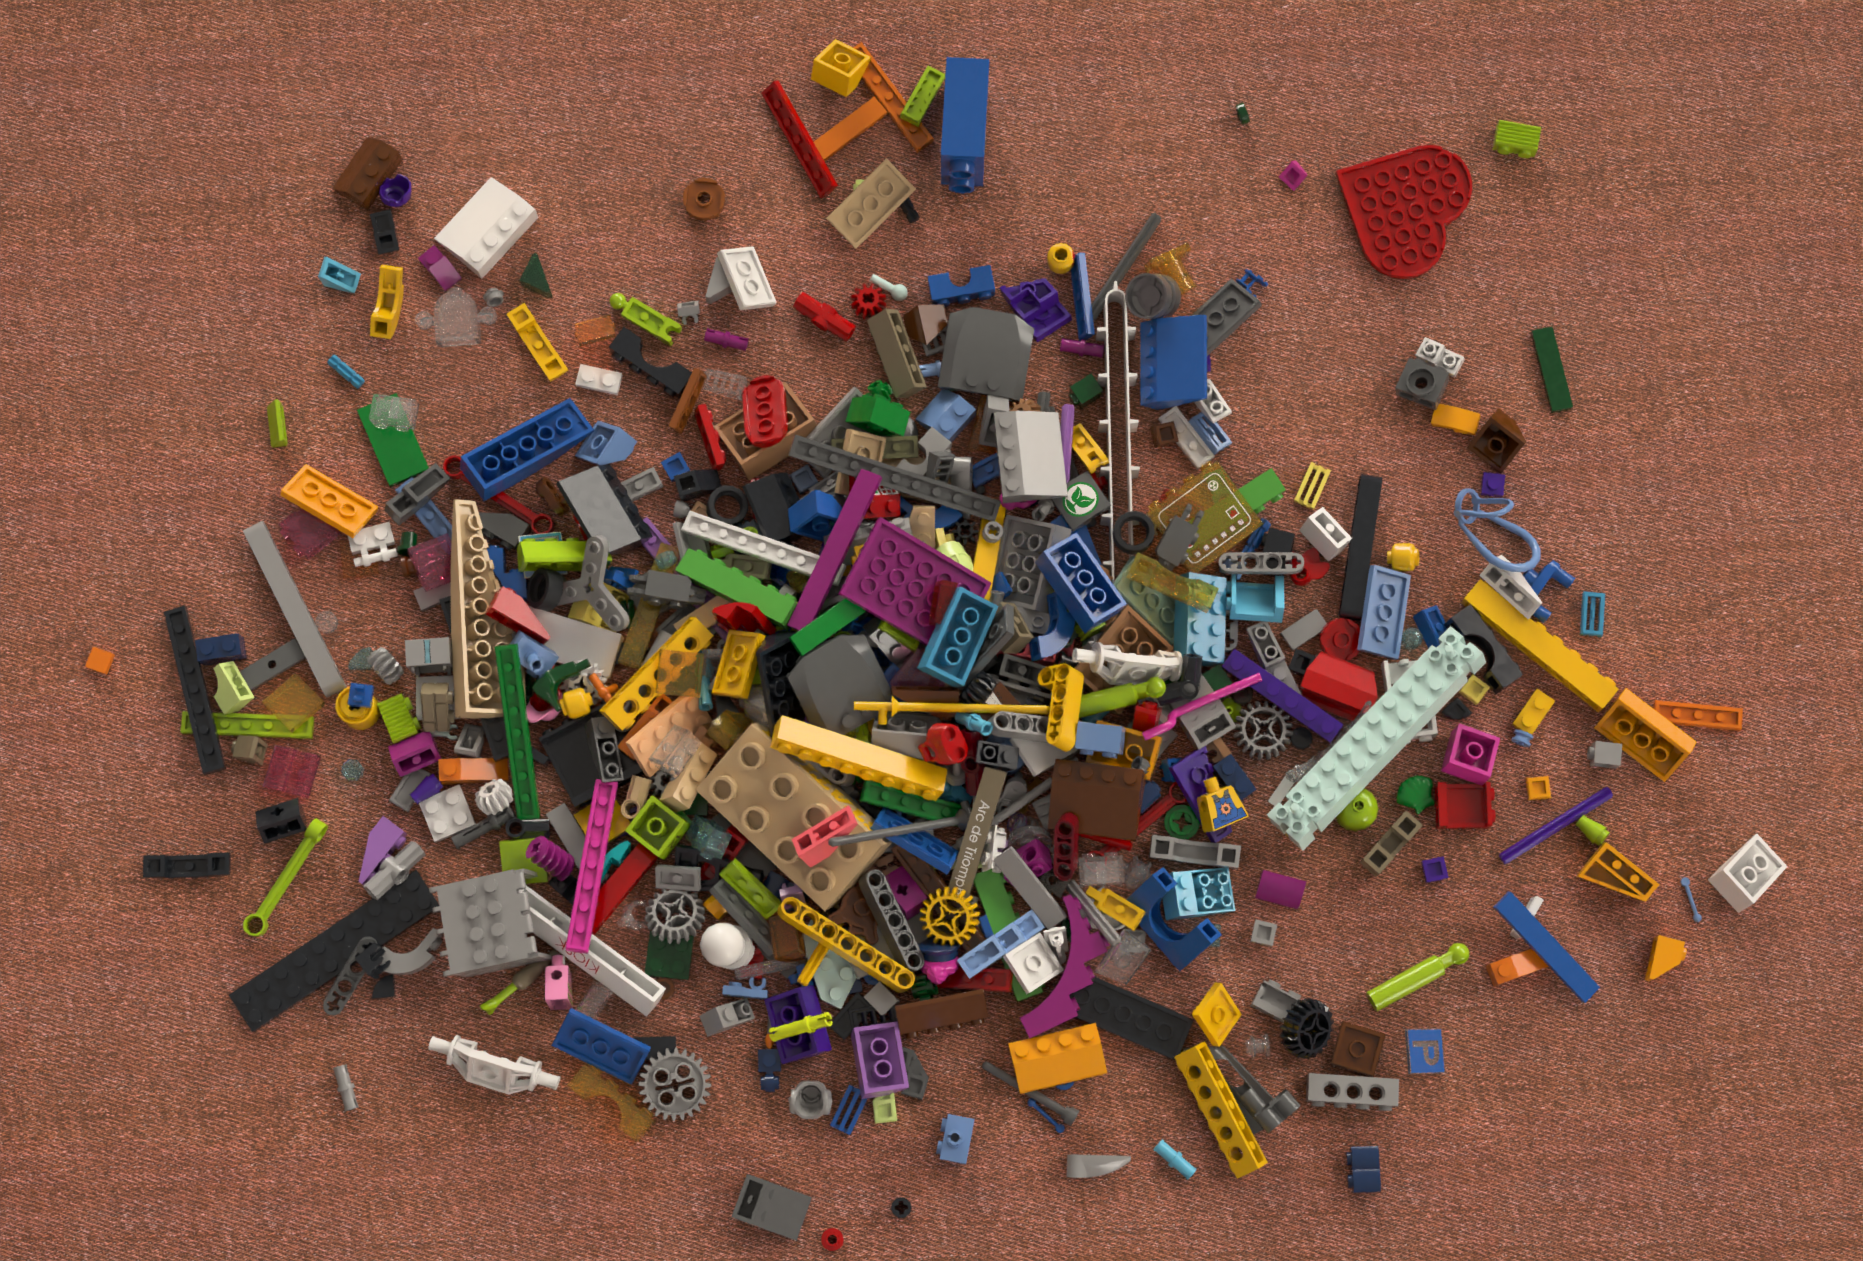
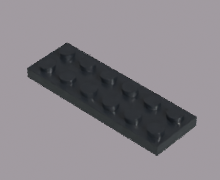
[1069,977,1194,1061]

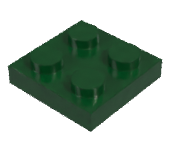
[645,931,694,981]

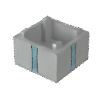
[405,637,453,677]

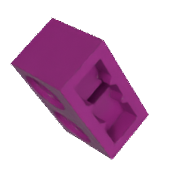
[1003,838,1053,887]

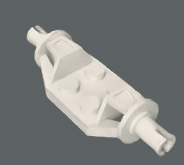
[1072,642,1183,685]
[428,1035,560,1095]

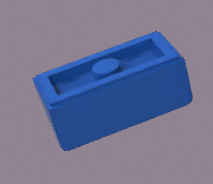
[1413,605,1447,649]

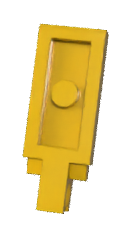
[1085,886,1146,931]

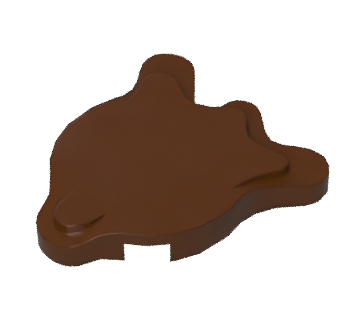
[827,880,884,945]

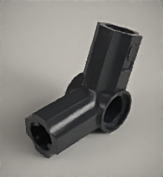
[1157,653,1203,706]

